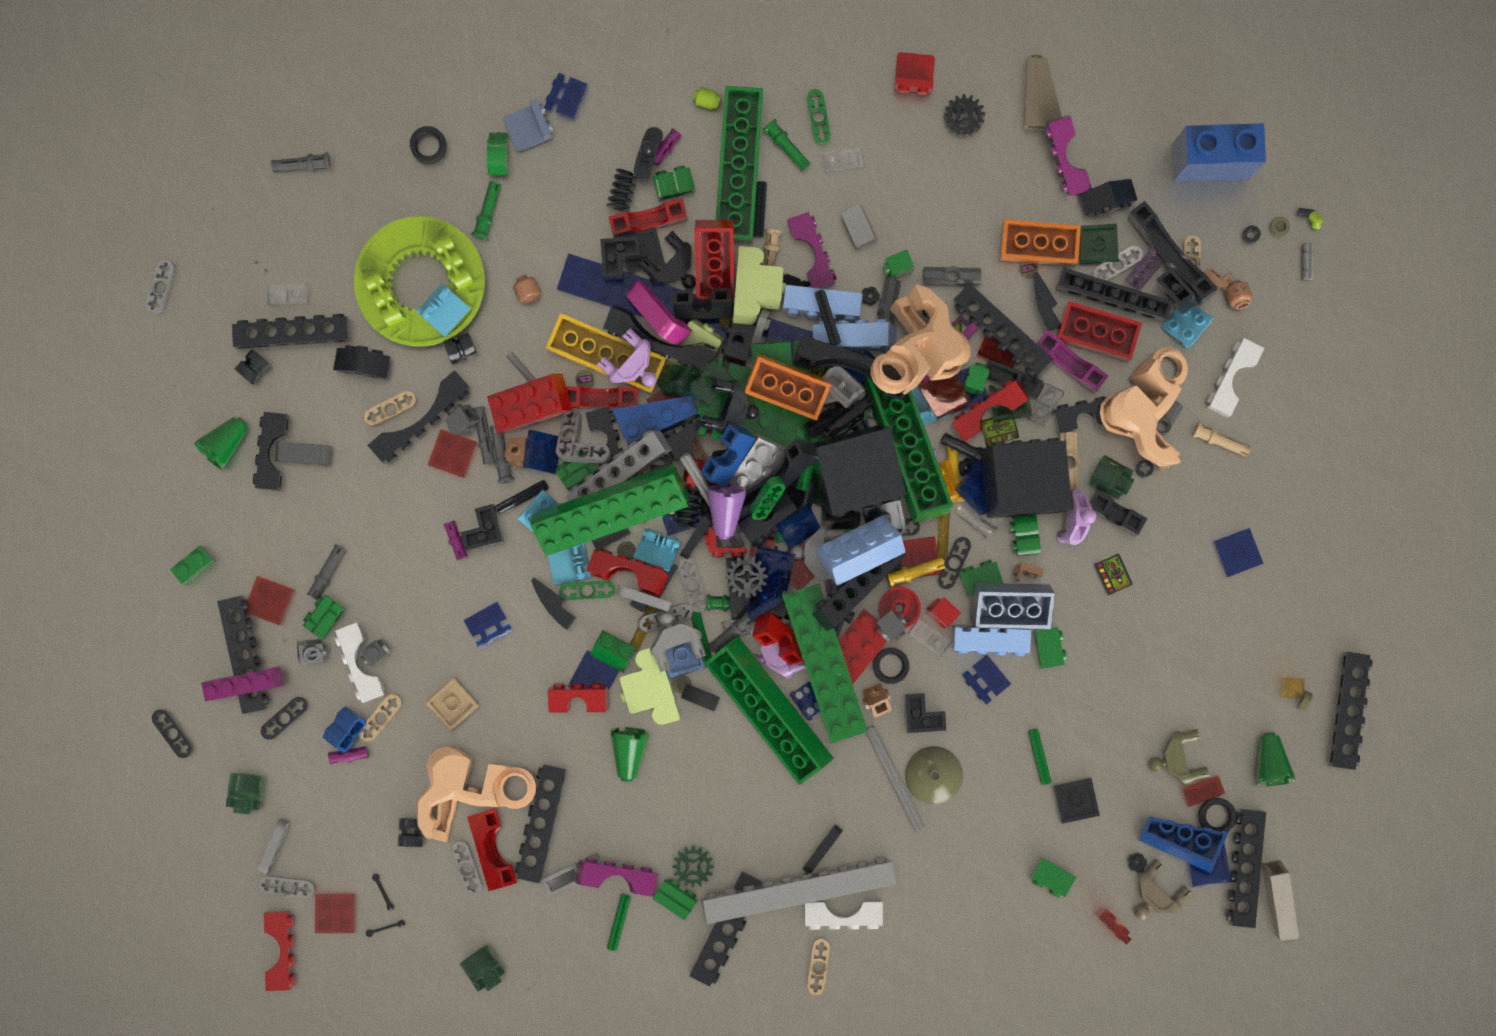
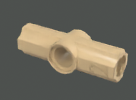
[1060,432,1079,490]

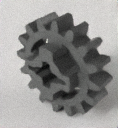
[725,556,768,598]

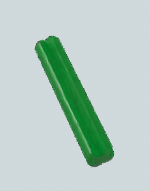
[691,612,712,668]
[1028,728,1052,785]
[607,894,631,951]

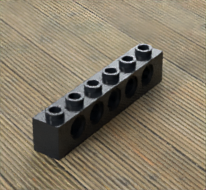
[1055,267,1173,323]
[954,283,1054,380]
[232,314,350,349]
[812,553,906,631]
[217,595,270,714]
[1329,652,1373,770]
[514,764,567,883]
[1227,809,1266,928]
[689,871,763,987]

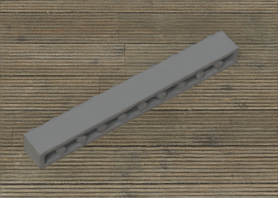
[701,857,896,924]

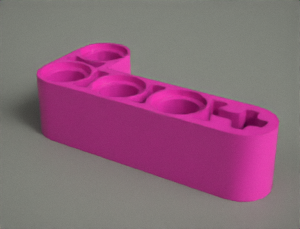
[626,280,692,346]

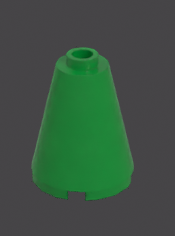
[194,417,247,469]
[610,727,649,782]
[1256,732,1296,787]

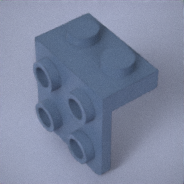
[504,99,553,151]

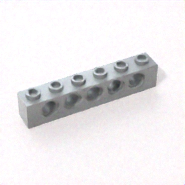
[566,430,672,501]

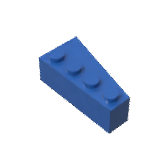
[612,396,699,445]
[1139,817,1229,873]

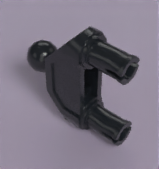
[634,127,663,182]
[638,230,696,289]
[700,378,759,434]

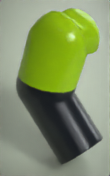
[1297,208,1323,229]

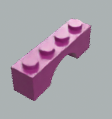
[1045,115,1092,196]
[787,212,837,289]
[1036,329,1108,393]
[201,666,284,702]
[575,857,658,897]

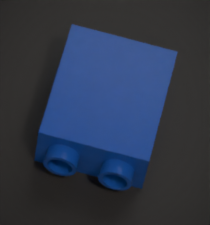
[1172,123,1266,182]

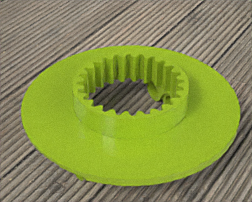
[354,216,485,347]

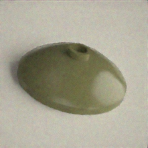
[905,746,963,804]

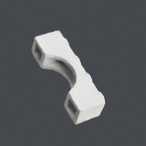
[1207,338,1265,418]
[334,623,386,703]
[805,901,883,930]

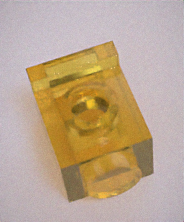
[1280,677,1305,698]

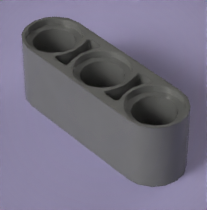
[275,442,331,466]

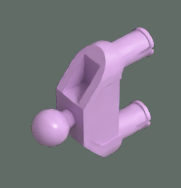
[597,328,657,387]
[1057,489,1097,545]
[753,621,806,679]

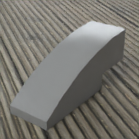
[542,853,603,897]

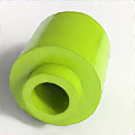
[693,86,722,110]

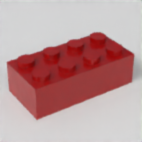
[694,220,735,300]
[1057,301,1142,362]
[487,374,573,433]
[838,609,887,684]

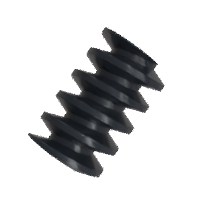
[606,168,638,211]
[673,486,704,529]

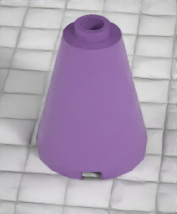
[707,485,746,540]

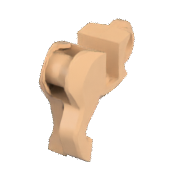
[870,285,971,395]
[1100,347,1188,470]
[417,746,536,842]

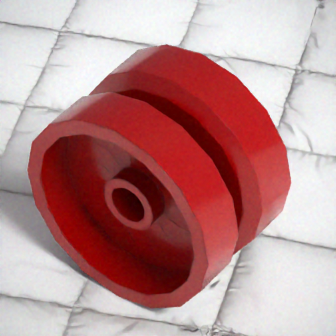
[878,587,921,628]

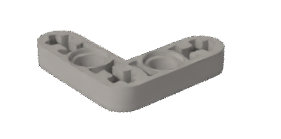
[556,407,612,464]

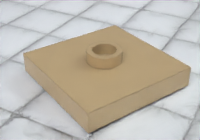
[425,677,480,732]

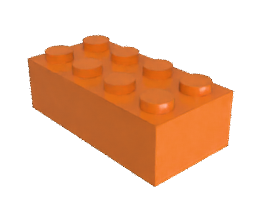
[999,219,1081,267]
[744,353,831,420]

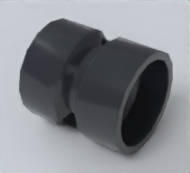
[444,332,477,365]
[234,349,270,385]
[398,818,423,847]

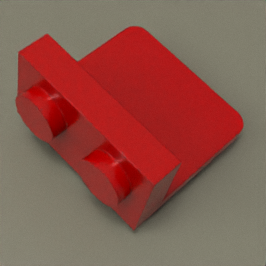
[894,52,935,95]
[705,529,747,558]

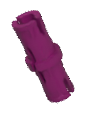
[654,128,682,166]
[443,520,468,560]
[328,746,369,765]

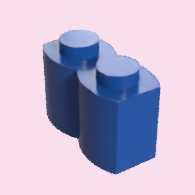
[322,706,367,753]

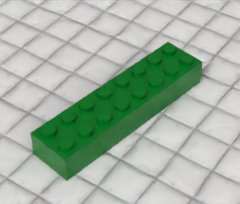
[716,86,763,243]
[863,377,953,523]
[530,464,689,556]
[782,583,868,744]
[704,636,834,785]

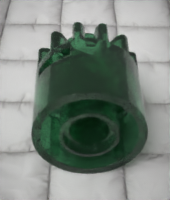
[1088,455,1134,499]
[225,773,263,814]
[459,945,505,992]

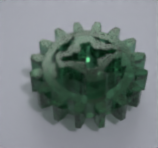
[672,845,714,888]

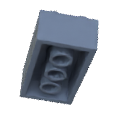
[970,583,1055,629]

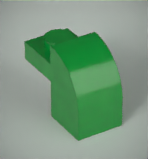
[487,132,508,175]

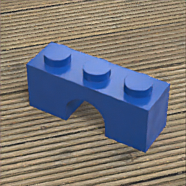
[700,423,756,487]

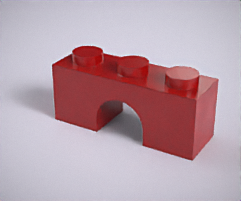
[752,613,803,665]
[548,682,609,713]

